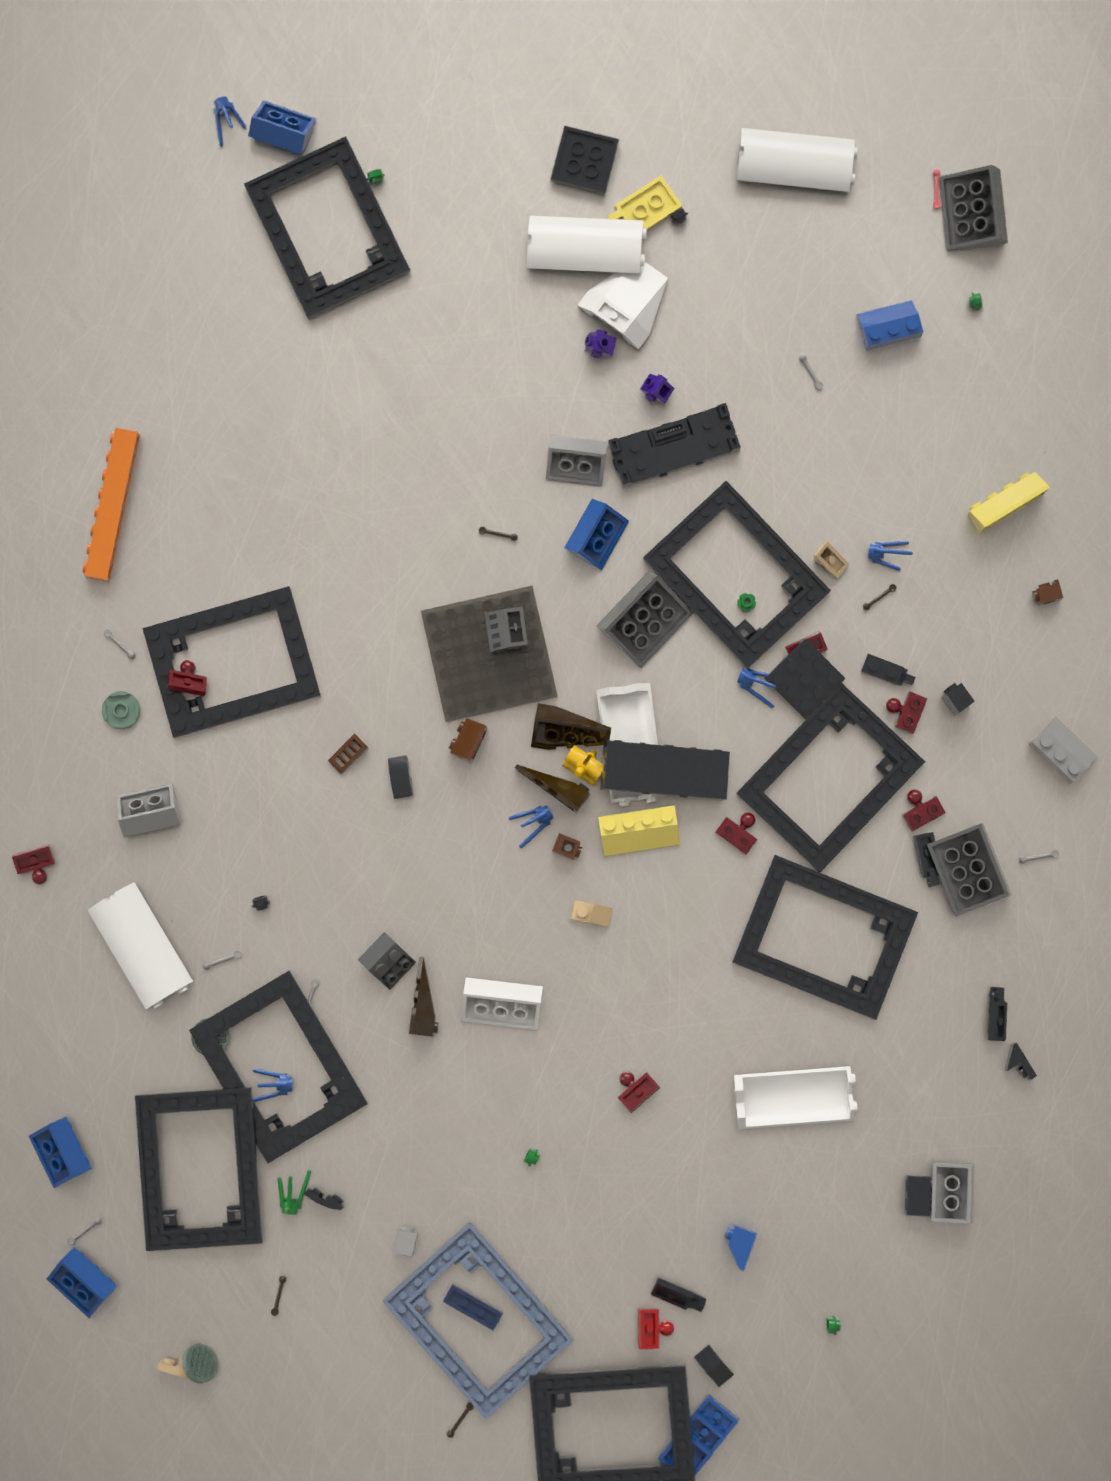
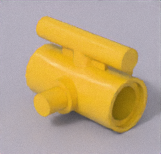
[562,745,603,786]

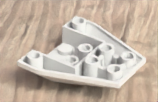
[577,262,668,350]

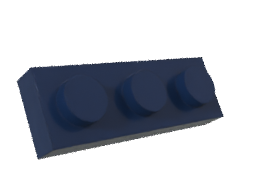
[443,1284,503,1331]

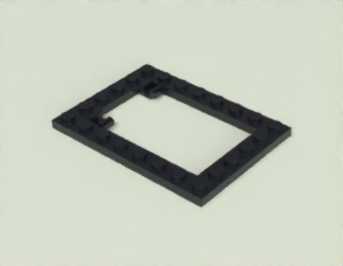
[244,136,410,319]
[643,480,831,669]
[142,586,321,738]
[736,683,926,873]
[732,855,918,1020]
[189,970,368,1164]
[135,1087,263,1251]
[529,1364,696,1481]

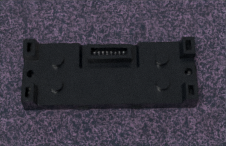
[608,403,741,488]
[600,740,730,801]

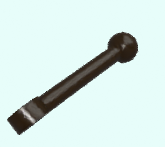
[479,526,518,541]
[863,584,897,610]
[271,1276,286,1316]
[447,1402,474,1438]

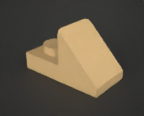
[813,540,849,579]
[571,900,612,927]
[156,1351,190,1380]

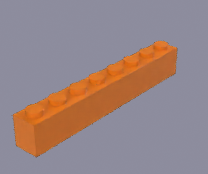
[82,428,140,583]

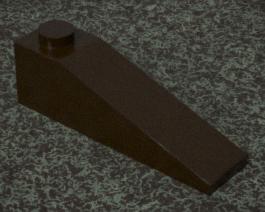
[531,703,611,750]
[515,765,590,814]
[409,957,439,1037]

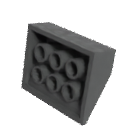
[939,165,1008,251]
[596,571,693,668]
[927,823,1011,917]

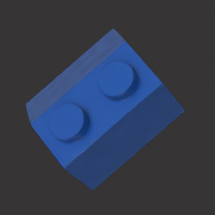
[724,1224,757,1271]

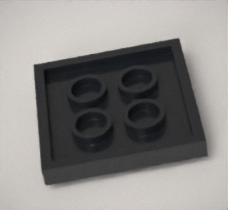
[550,125,619,194]
[764,638,846,719]

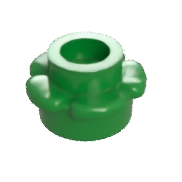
[367,169,385,184]
[969,292,983,310]
[737,593,756,612]
[524,1148,540,1167]
[826,1316,841,1335]

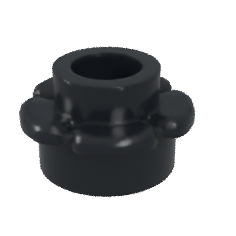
[671,208,688,225]
[252,895,270,911]

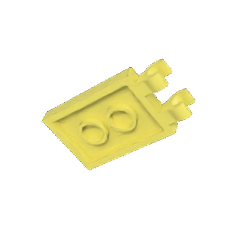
[607,176,682,230]

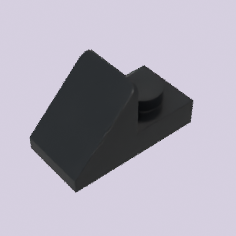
[1004,1042,1037,1080]

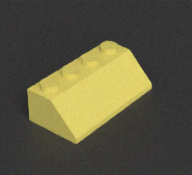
[968,472,1050,533]
[598,805,680,856]

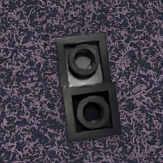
[388,755,413,799]
[304,1187,345,1210]

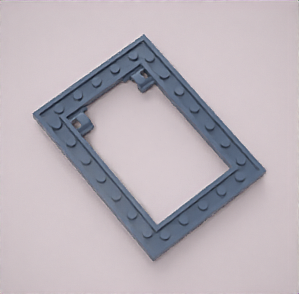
[382,1222,573,1419]

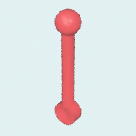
[933,169,941,209]

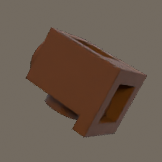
[1032,579,1063,606]
[552,833,583,860]

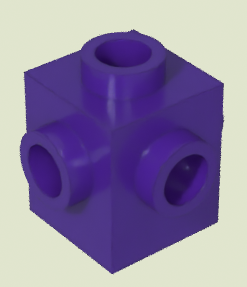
[585,329,617,358]
[640,374,675,404]

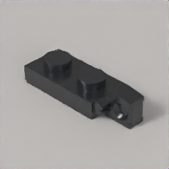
[861,654,916,686]
[913,832,940,887]
[987,987,1007,1041]
[651,1278,707,1312]

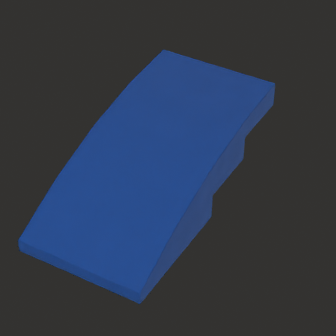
[658,1394,739,1475]

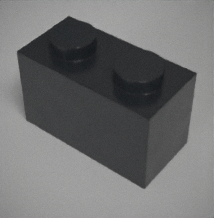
[941,683,975,716]
[904,1175,933,1216]

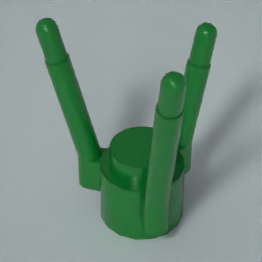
[278,1170,311,1215]

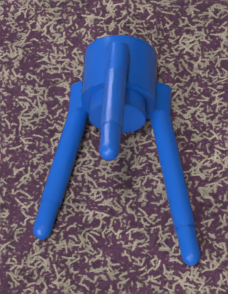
[213,96,246,146]
[868,541,913,571]
[737,668,776,708]
[509,805,554,848]
[253,1069,292,1102]

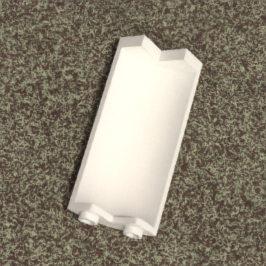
[737,128,858,192]
[527,216,647,273]
[596,683,665,807]
[87,882,193,1010]
[734,1066,858,1130]

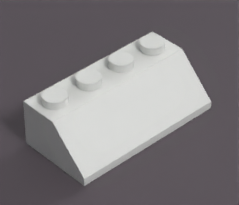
[461,978,543,1030]

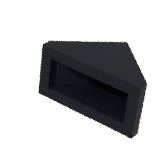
[694,1344,734,1387]

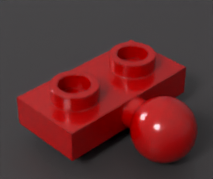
[638,1309,674,1350]

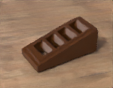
[328,733,368,774]

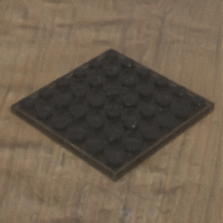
[421,586,558,723]

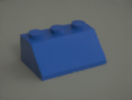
[248,100,316,154]
[857,300,923,351]
[564,499,629,570]
[29,1117,91,1188]
[47,1247,117,1318]

